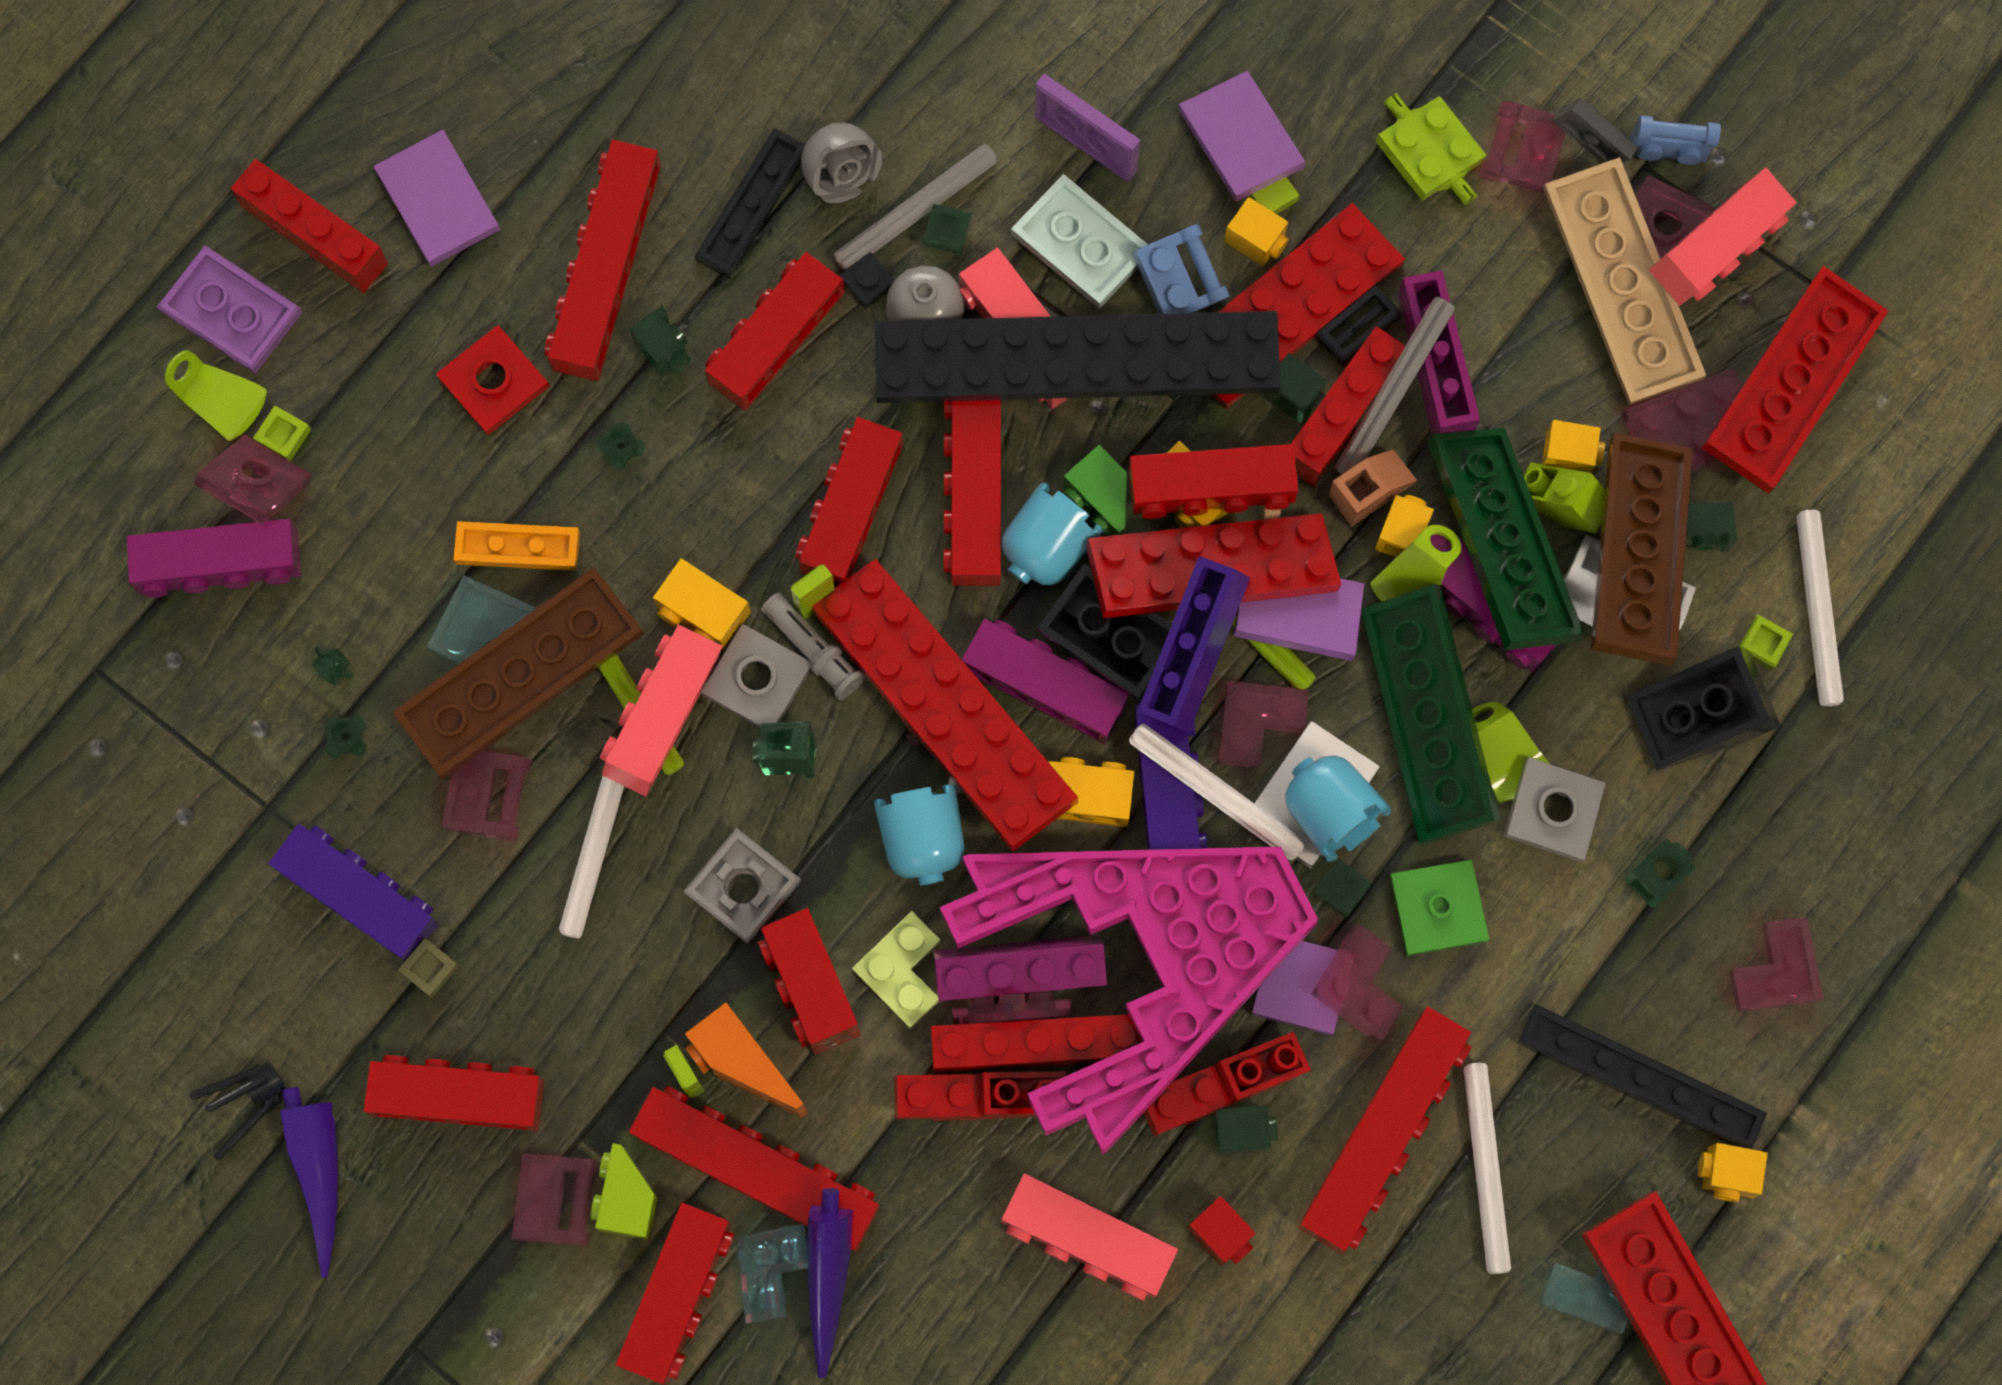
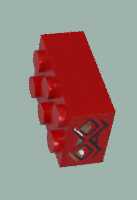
[758,908,861,1055]

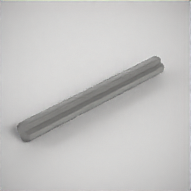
[833,144,997,272]
[1335,297,1455,474]

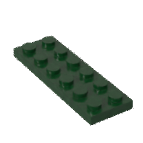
[1428,428,1584,650]
[1361,584,1501,844]

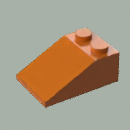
[685,1003,808,1118]

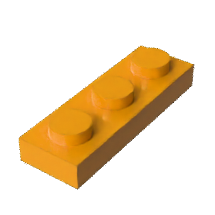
[453,521,580,571]

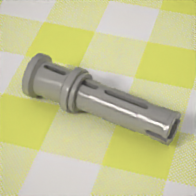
[761,592,865,701]

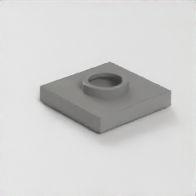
[701,624,811,734]
[1503,757,1606,862]
[683,828,801,945]

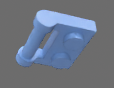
[1629,115,1721,165]
[1132,224,1230,314]

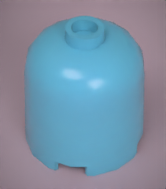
[1001,482,1105,585]
[1285,755,1391,862]
[874,785,965,886]

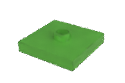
[1389,859,1489,957]

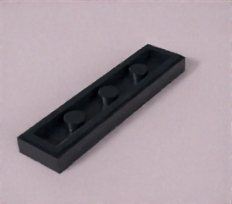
[695,128,805,279]

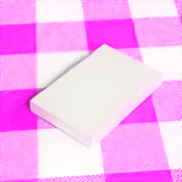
[1254,721,1380,869]

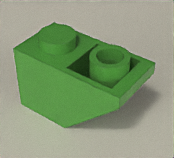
[1063,444,1127,537]

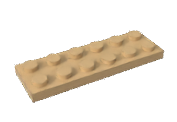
[1543,157,1706,406]

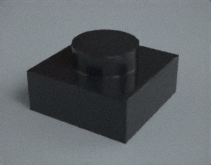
[840,252,895,310]

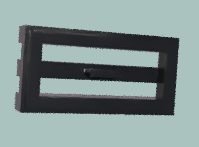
[1315,284,1402,366]

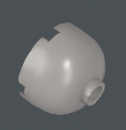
[801,122,882,203]
[886,265,965,321]

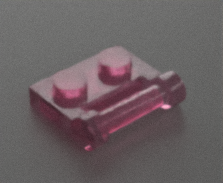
[1479,101,1566,194]
[442,751,532,841]
[512,1153,599,1246]

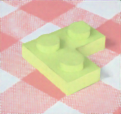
[852,911,941,1030]

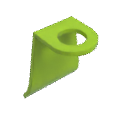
[165,350,267,441]
[1370,525,1461,602]
[1472,702,1550,803]

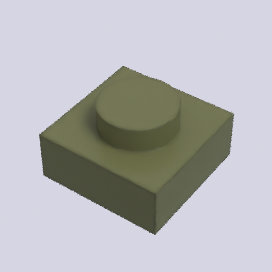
[398,938,459,998]

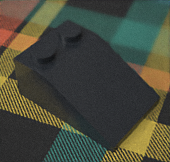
[1626,646,1781,771]

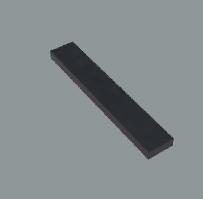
[1517,1004,1767,1149]

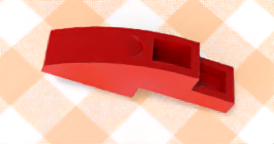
[1144,1032,1311,1137]
[893,1071,1066,1121]

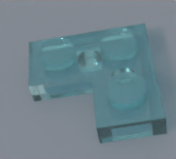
[737,1225,808,1324]
[1539,1263,1628,1335]

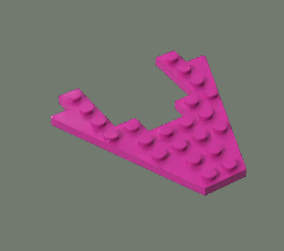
[940,847,1318,1154]

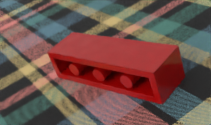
[230,158,388,294]
[705,252,845,411]
[1291,326,1406,488]
[795,417,903,586]
[1128,444,1298,519]
[364,1055,545,1131]
[615,1202,735,1385]

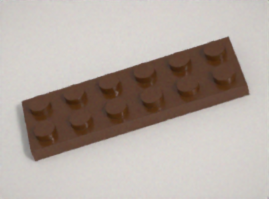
[1591,432,1693,666]
[392,567,644,780]

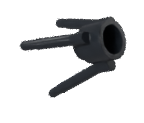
[190,1061,287,1160]

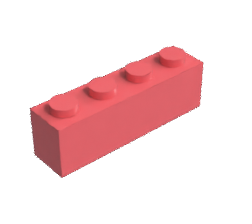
[1649,167,1797,306]
[959,247,1068,409]
[600,624,723,797]
[1001,1173,1178,1301]

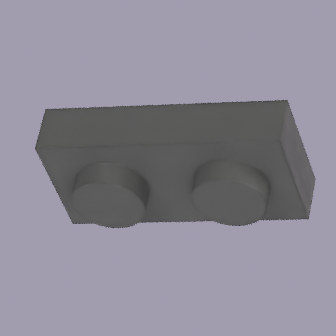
[1552,98,1638,163]

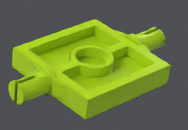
[1375,93,1487,206]

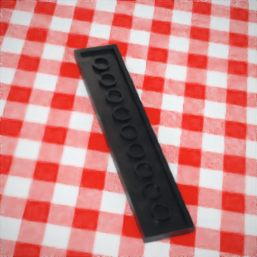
[875,311,1281,403]

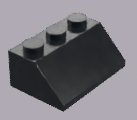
[1037,564,1172,700]

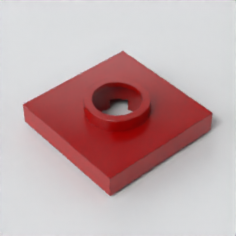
[436,325,550,436]

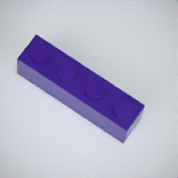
[1138,556,1250,732]
[1133,704,1208,850]
[268,823,438,962]

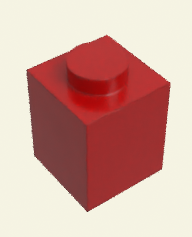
[1187,1196,1256,1266]

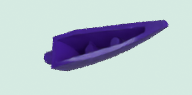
[280,1087,339,1278]
[807,1188,853,1378]

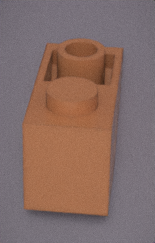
[1328,449,1417,527]

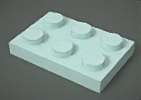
[1011,174,1148,309]

